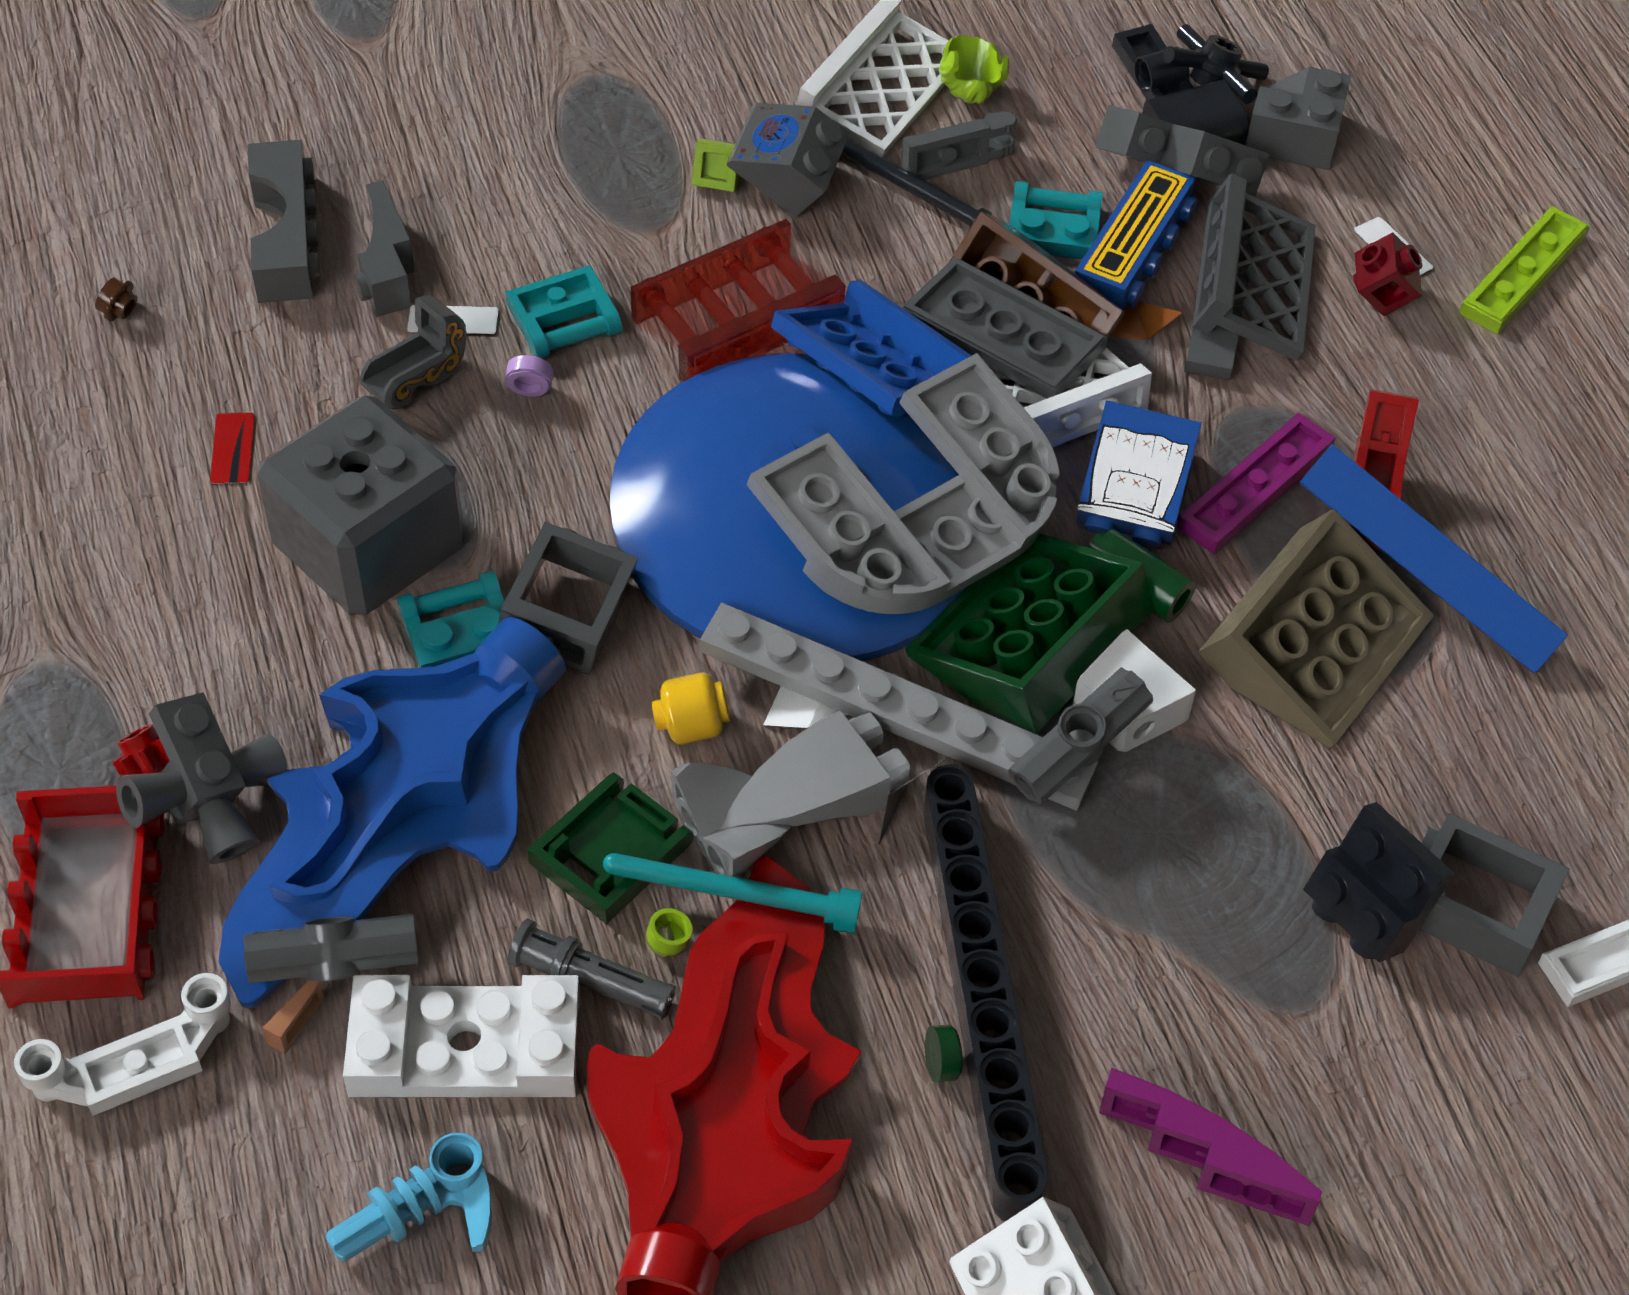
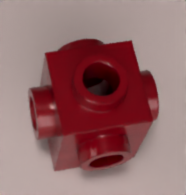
[1353,232,1423,316]

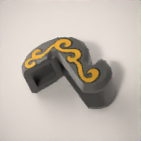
[360,295,467,410]

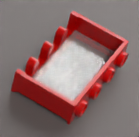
[0,786,165,1008]

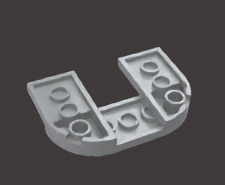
[746,353,1059,614]

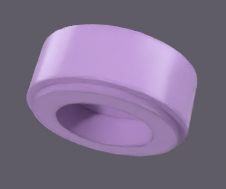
[505,355,554,397]

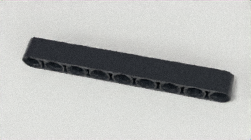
[923,765,1048,1222]

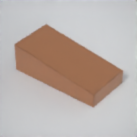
[262,979,324,1054]

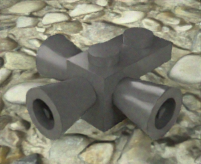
[116,692,287,864]

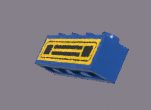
[1075,160,1198,322]

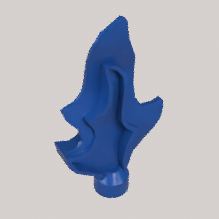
[218,617,566,1009]

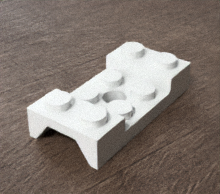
[343,975,580,1097]

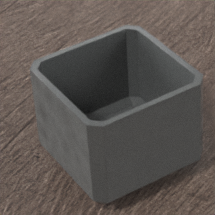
[257,396,465,615]

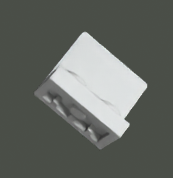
[950,1197,1116,1295]

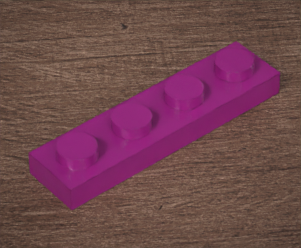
[1176,412,1336,554]

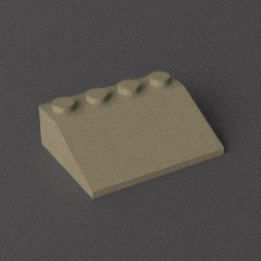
[1198,509,1434,748]

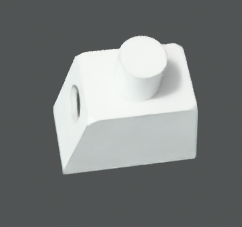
[1069,629,1196,752]

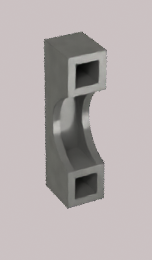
[248,140,321,303]

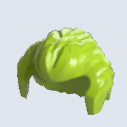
[939,35,1009,104]

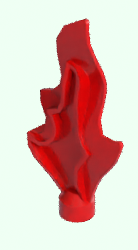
[587,856,861,1295]

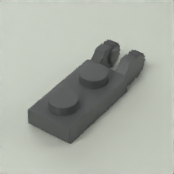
[902,111,1017,180]

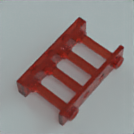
[630,219,846,382]

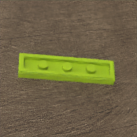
[1459,206,1590,335]

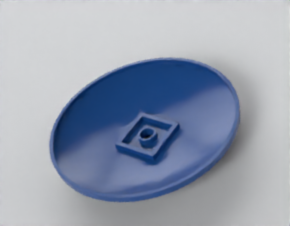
[610,353,965,661]

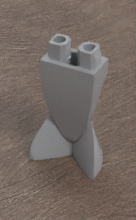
[671,710,910,877]

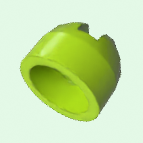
[646,908,693,957]

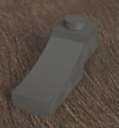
[354,180,415,317]

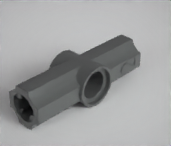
[1008,667,1153,805]
[243,914,419,983]

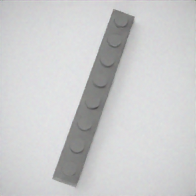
[699,602,1098,811]

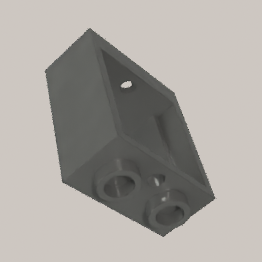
[498,522,638,675]
[1419,813,1570,977]

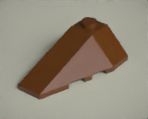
[948,212,1125,339]

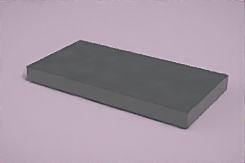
[902,257,1107,399]

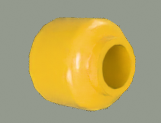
[652,672,730,745]

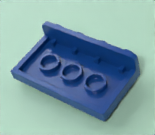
[771,280,971,416]

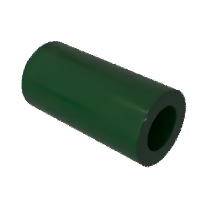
[1087,529,1196,623]

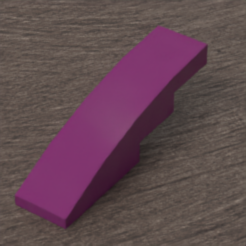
[1099,1068,1322,1226]

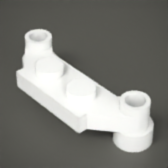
[14,973,231,1116]

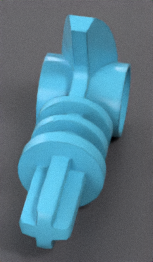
[326,1133,493,1262]

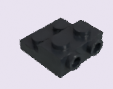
[1303,802,1455,962]

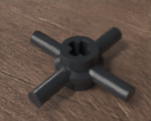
[1163,24,1269,104]

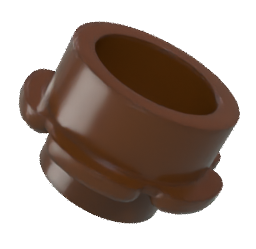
[95,277,138,322]

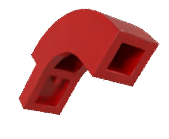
[1349,389,1419,551]

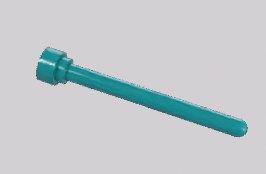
[603,853,863,934]

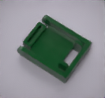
[527,772,694,925]

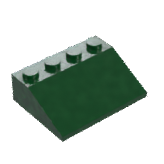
[905,534,1155,734]

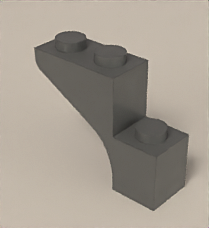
[1095,105,1269,196]

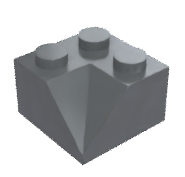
[1246,67,1351,170]

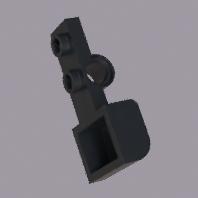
[1112,24,1248,145]

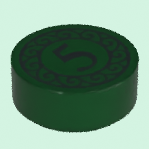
[925,1024,963,1083]

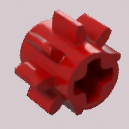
[112,724,169,776]

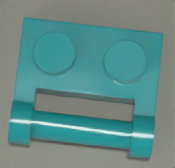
[1009,181,1103,259]
[505,265,623,359]
[396,570,505,668]

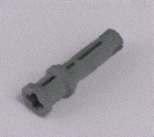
[507,918,676,1020]

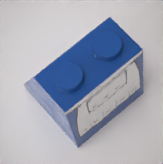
[1077,400,1202,547]

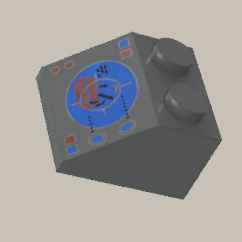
[726,103,850,217]

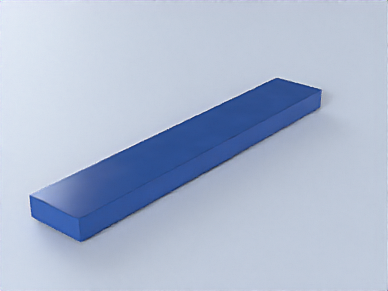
[1299,444,1568,674]

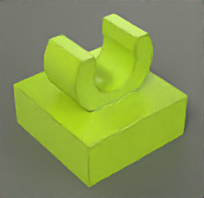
[691,138,739,192]

